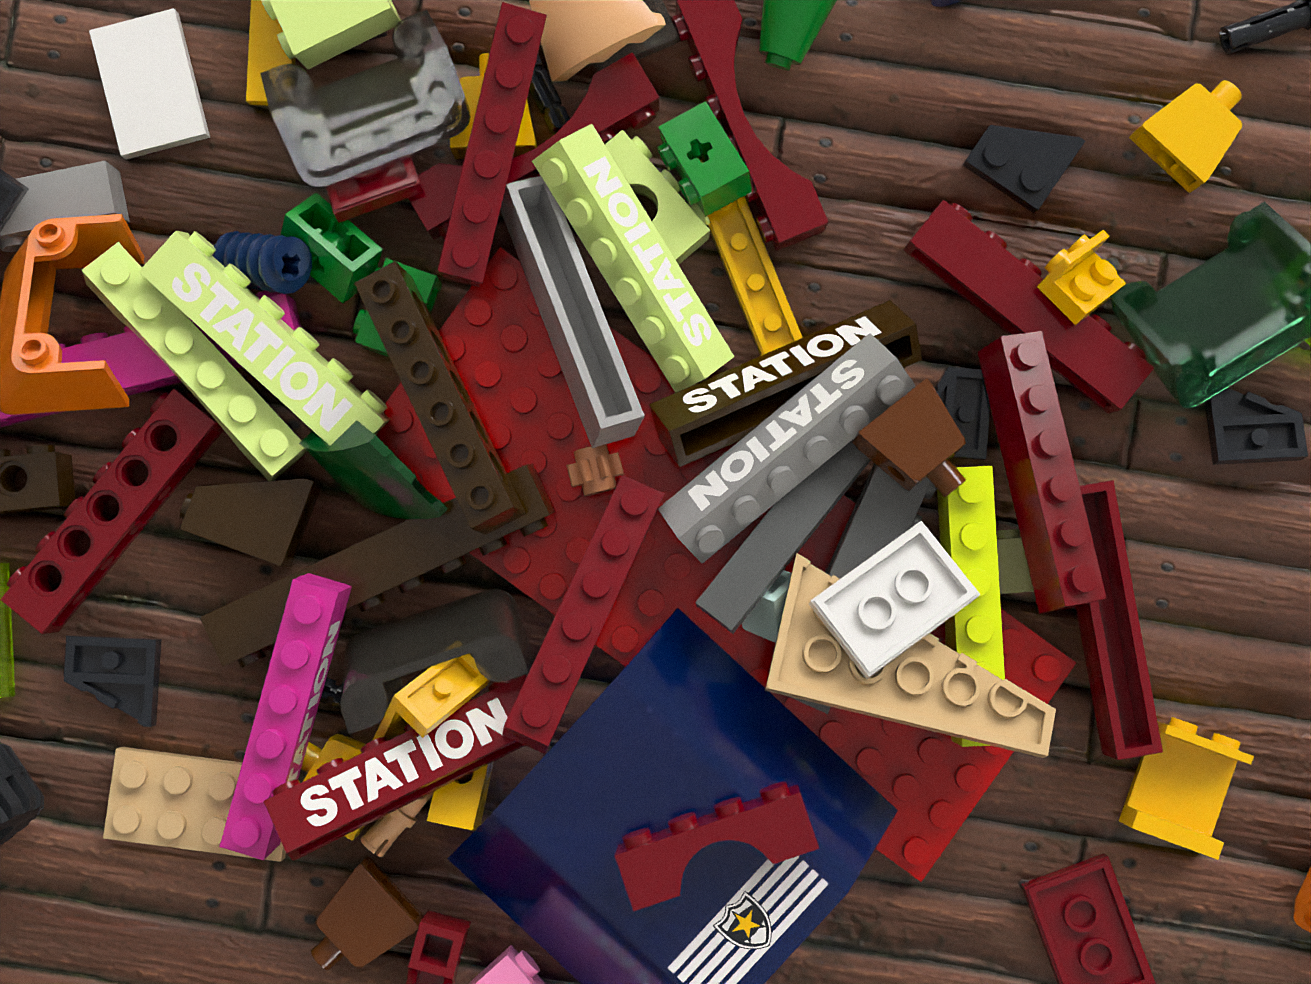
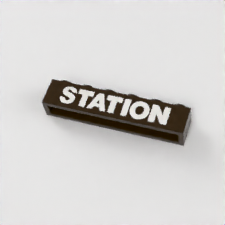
[649,300,922,467]

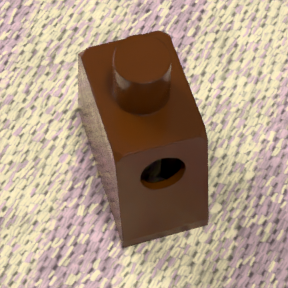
[852,378,966,498]
[311,856,424,971]

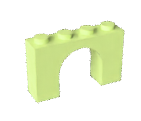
[261,0,402,69]

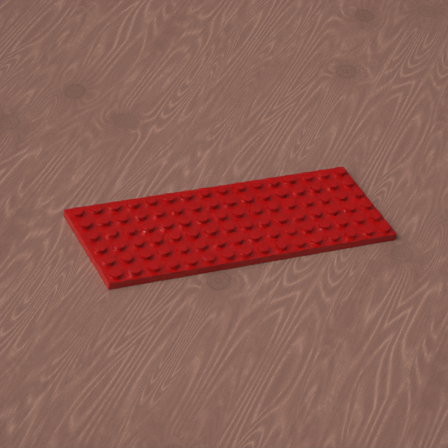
[376,247,1076,882]

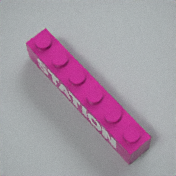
[219,573,352,860]

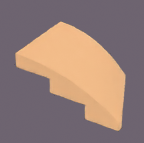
[529,0,666,82]

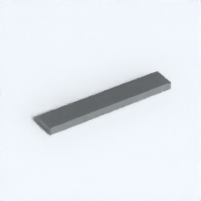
[695,438,871,634]

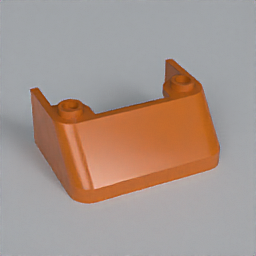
[0,214,145,415]

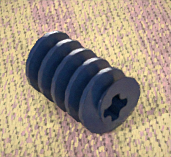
[212,231,312,294]

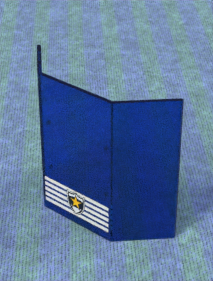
[447,608,898,984]

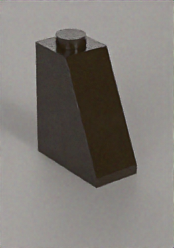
[180,479,323,567]

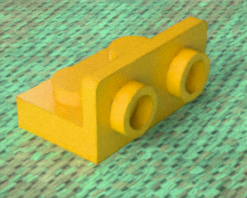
[1037,230,1126,325]

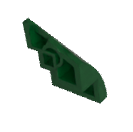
[299,420,448,519]

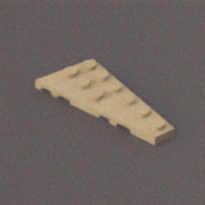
[765,553,1056,758]

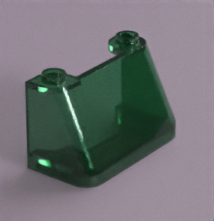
[1110,201,1311,408]

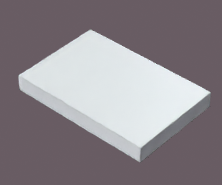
[89,8,210,159]
[809,521,980,679]

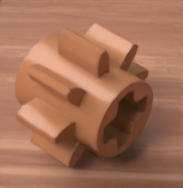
[566,444,624,496]

